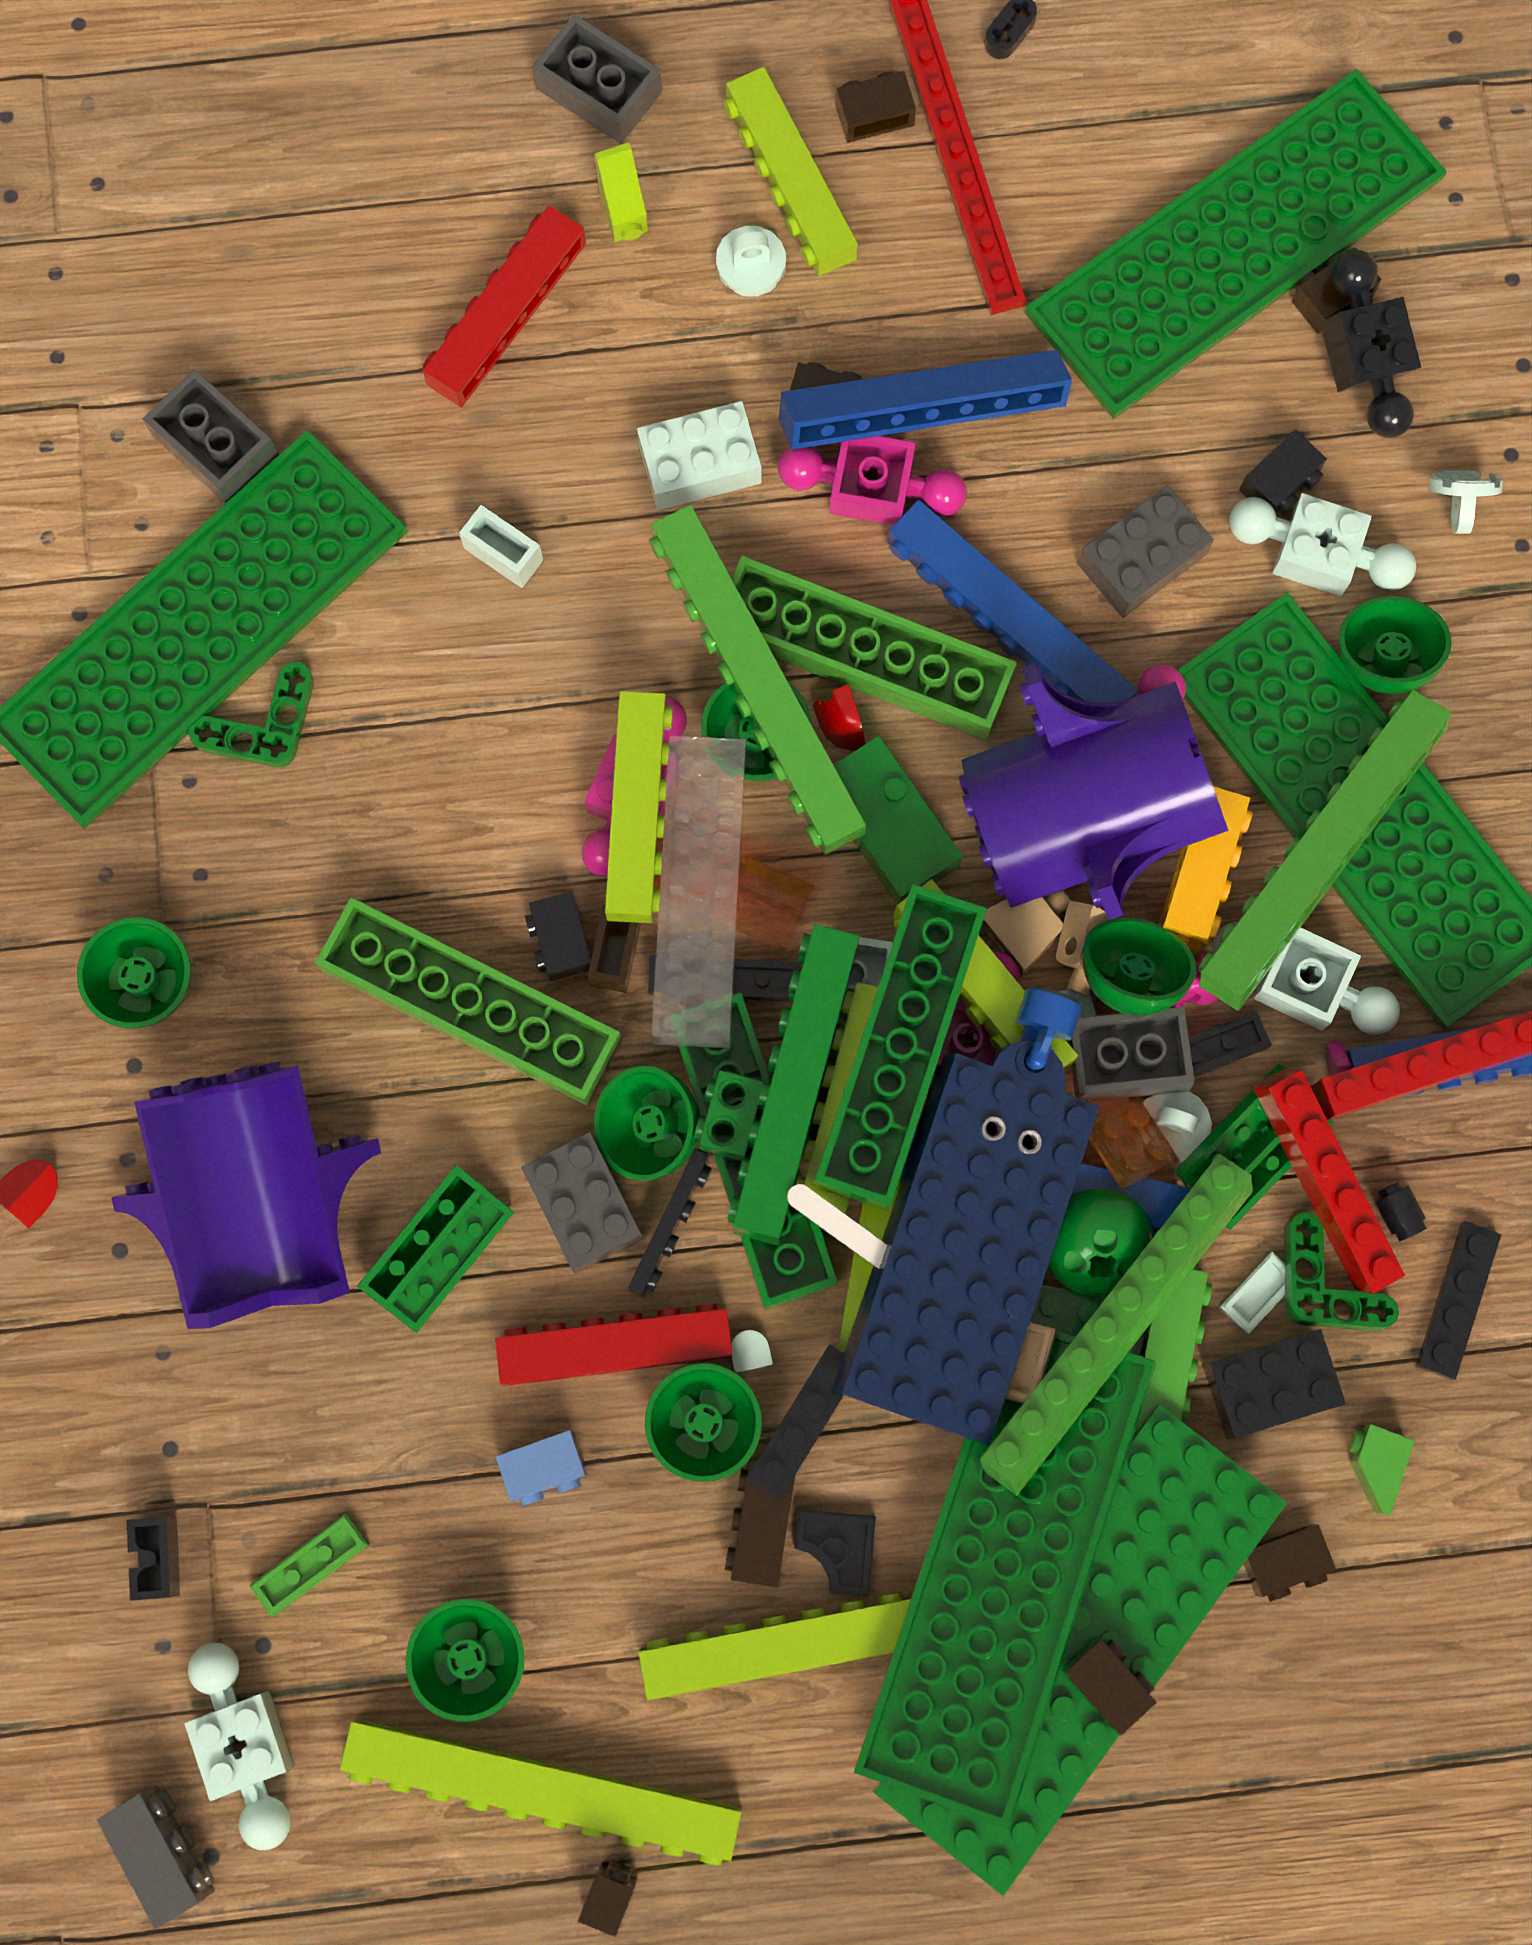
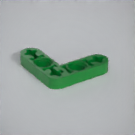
[188,662,314,768]
[1284,1212,1399,1331]

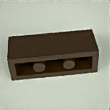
[725,1461,795,1588]

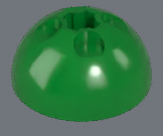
[1339,596,1452,695]
[701,683,812,782]
[77,917,191,1029]
[1082,917,1196,1016]
[594,1066,700,1181]
[1047,1189,1154,1296]
[645,1364,762,1482]
[405,1599,525,1722]

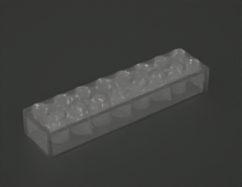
[651,736,746,1048]

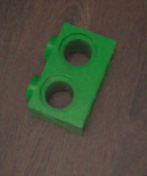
[694,1070,764,1161]

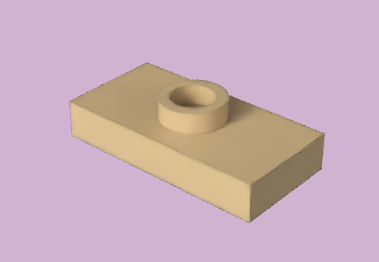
[1005,1322,1057,1404]

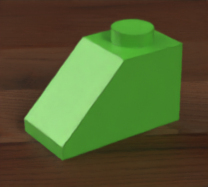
[1348,1424,1415,1515]

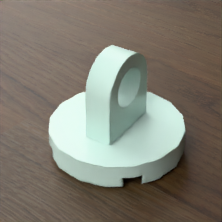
[716,226,786,297]
[1428,470,1503,534]
[1134,1091,1212,1164]

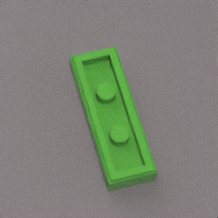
[249,1513,370,1618]

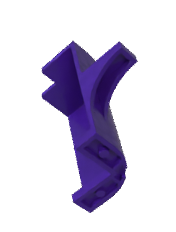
[958,662,1229,920]
[111,1061,381,1329]

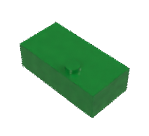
[834,736,963,904]

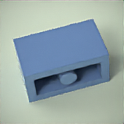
[496,1430,587,1507]

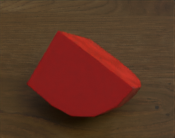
[813,684,866,751]
[0,1160,58,1228]

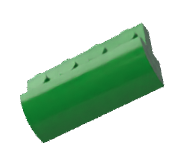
[1174,1063,1334,1230]
[357,1164,514,1333]

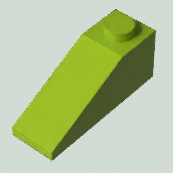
[595,142,648,242]

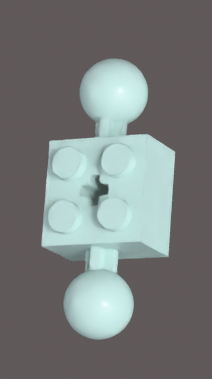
[1229,493,1416,596]
[1213,922,1400,1035]
[184,1643,294,1850]

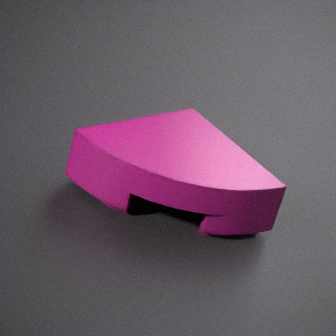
[1326,1041,1351,1076]

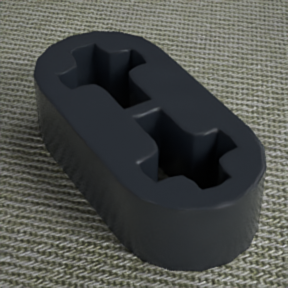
[985,0,1037,59]

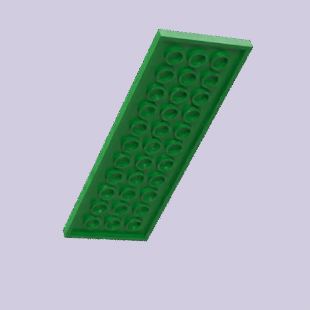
[1024,69,1447,420]
[0,430,408,829]
[1178,592,1532,1030]
[853,1331,1156,1830]
[873,1405,1287,1896]

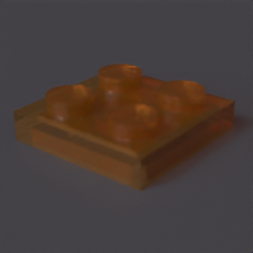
[1089,1097,1180,1190]

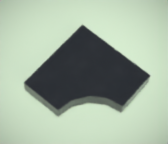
[794,1509,876,1596]

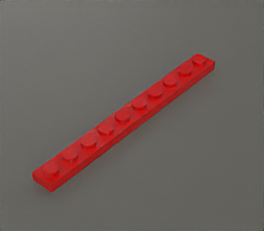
[889,0,1026,315]

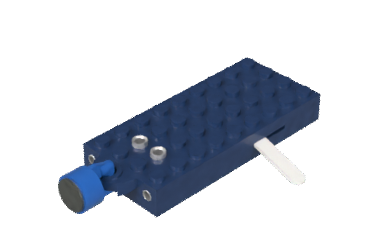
[787,986,1100,1446]

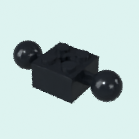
[1320,249,1422,438]

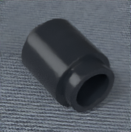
[1374,1182,1427,1242]

